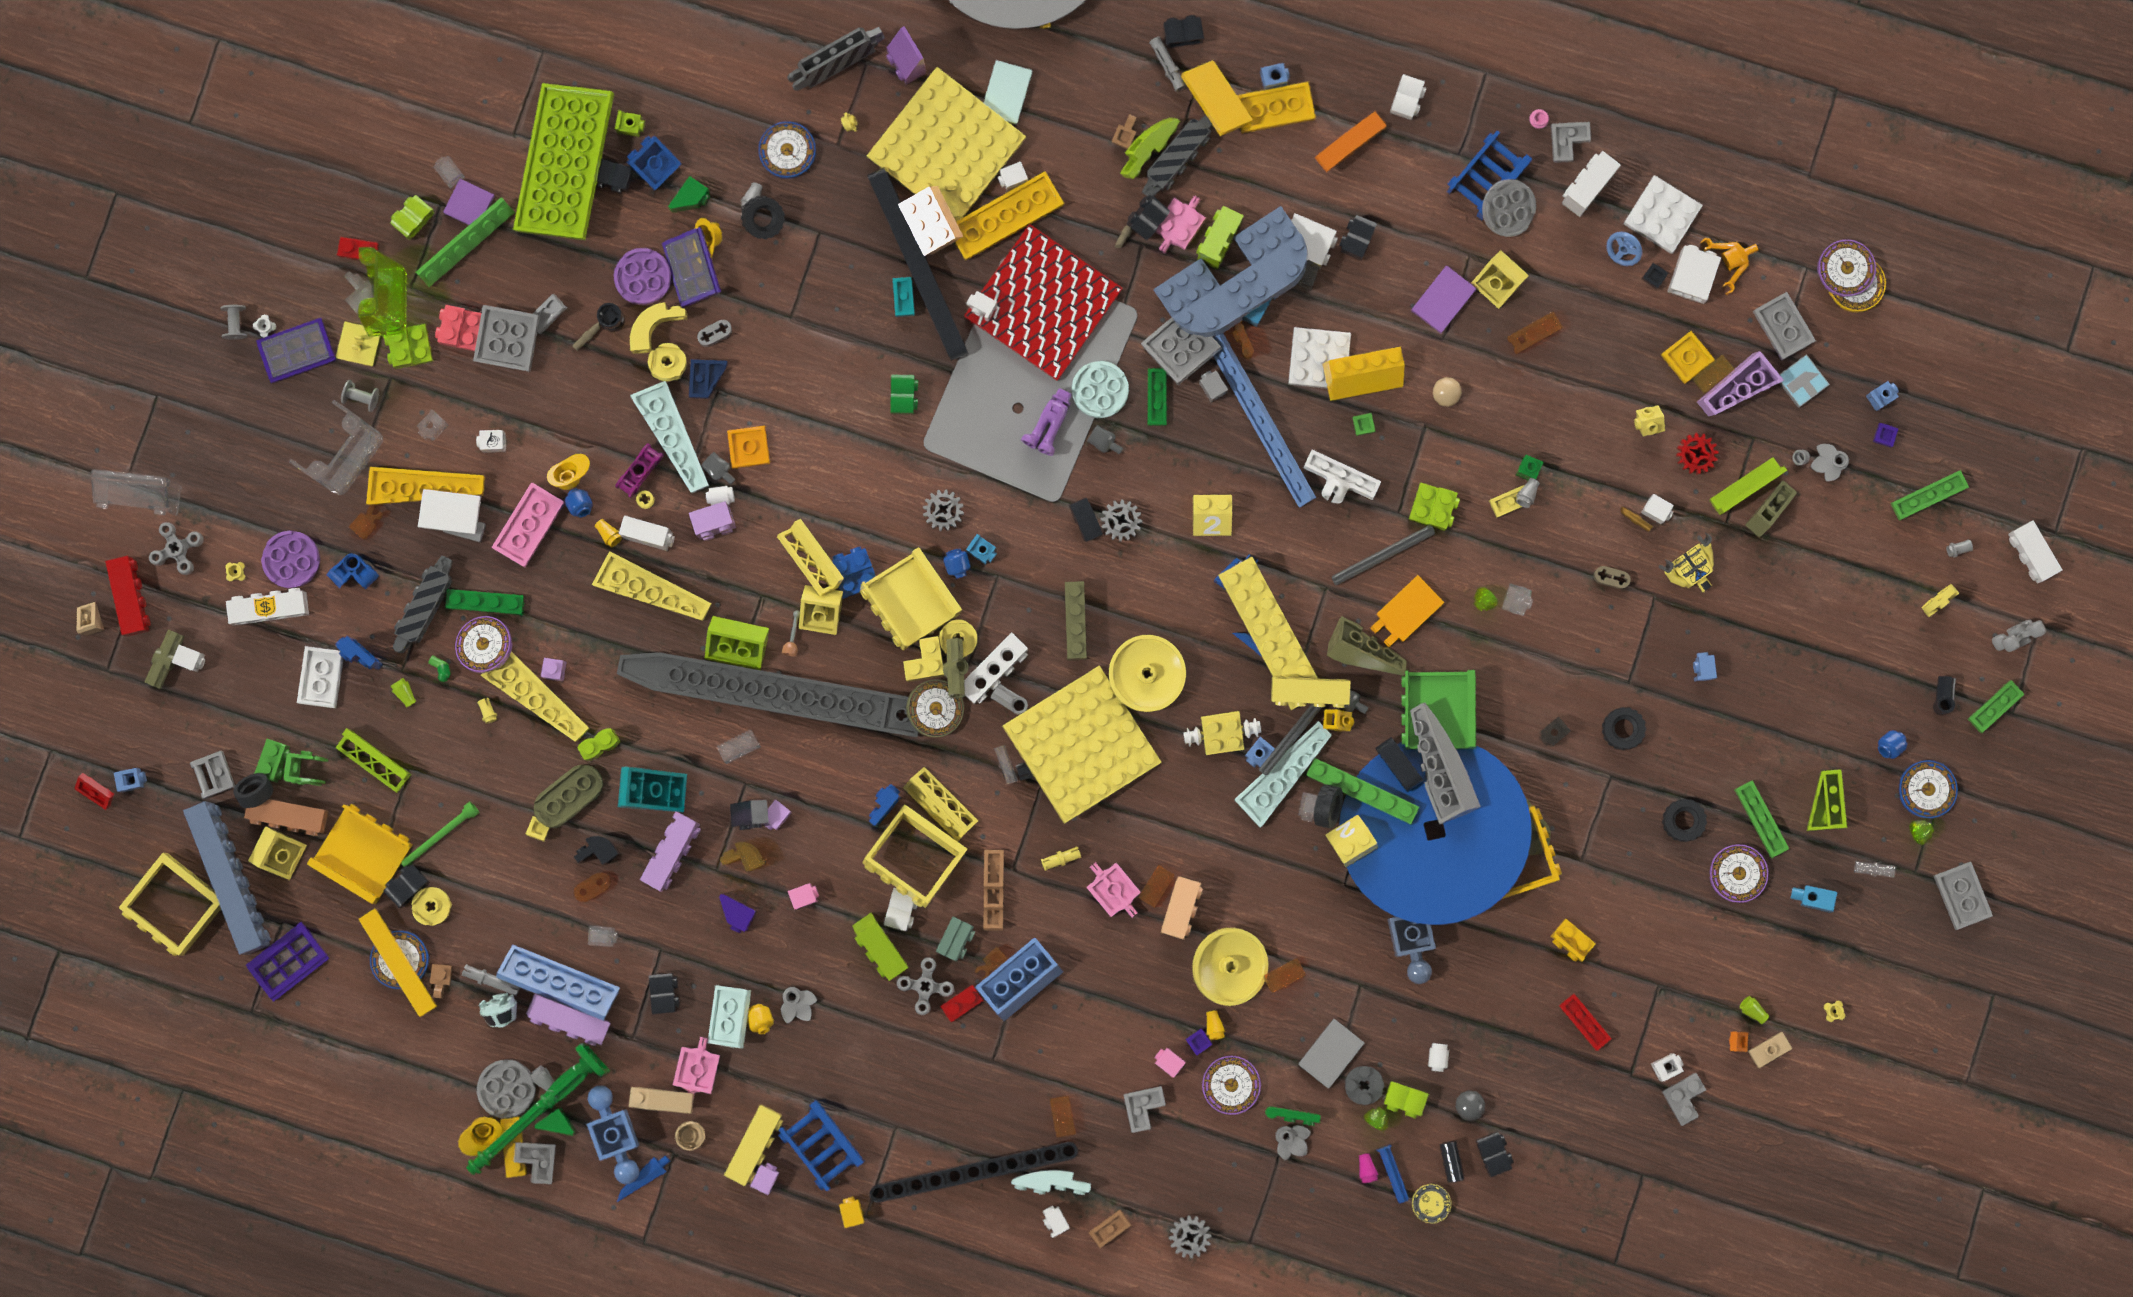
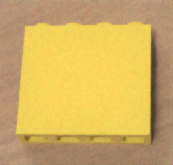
[860,547,962,650]

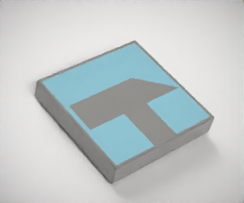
[1779,354,1830,408]

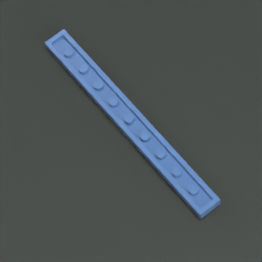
[1213,333,1316,508]

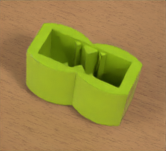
[390,195,435,241]
[577,728,621,761]
[1384,1081,1428,1118]

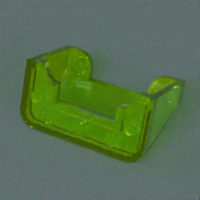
[358,247,406,337]

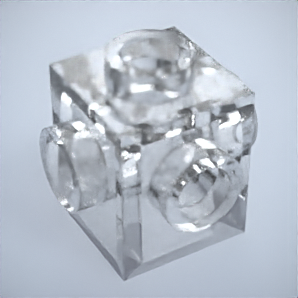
[1502,583,1533,616]

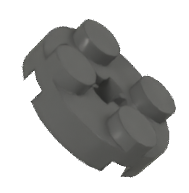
[1345,1066,1384,1105]

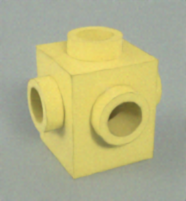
[1634,405,1665,436]

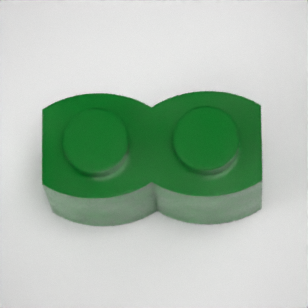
[891,375,918,415]

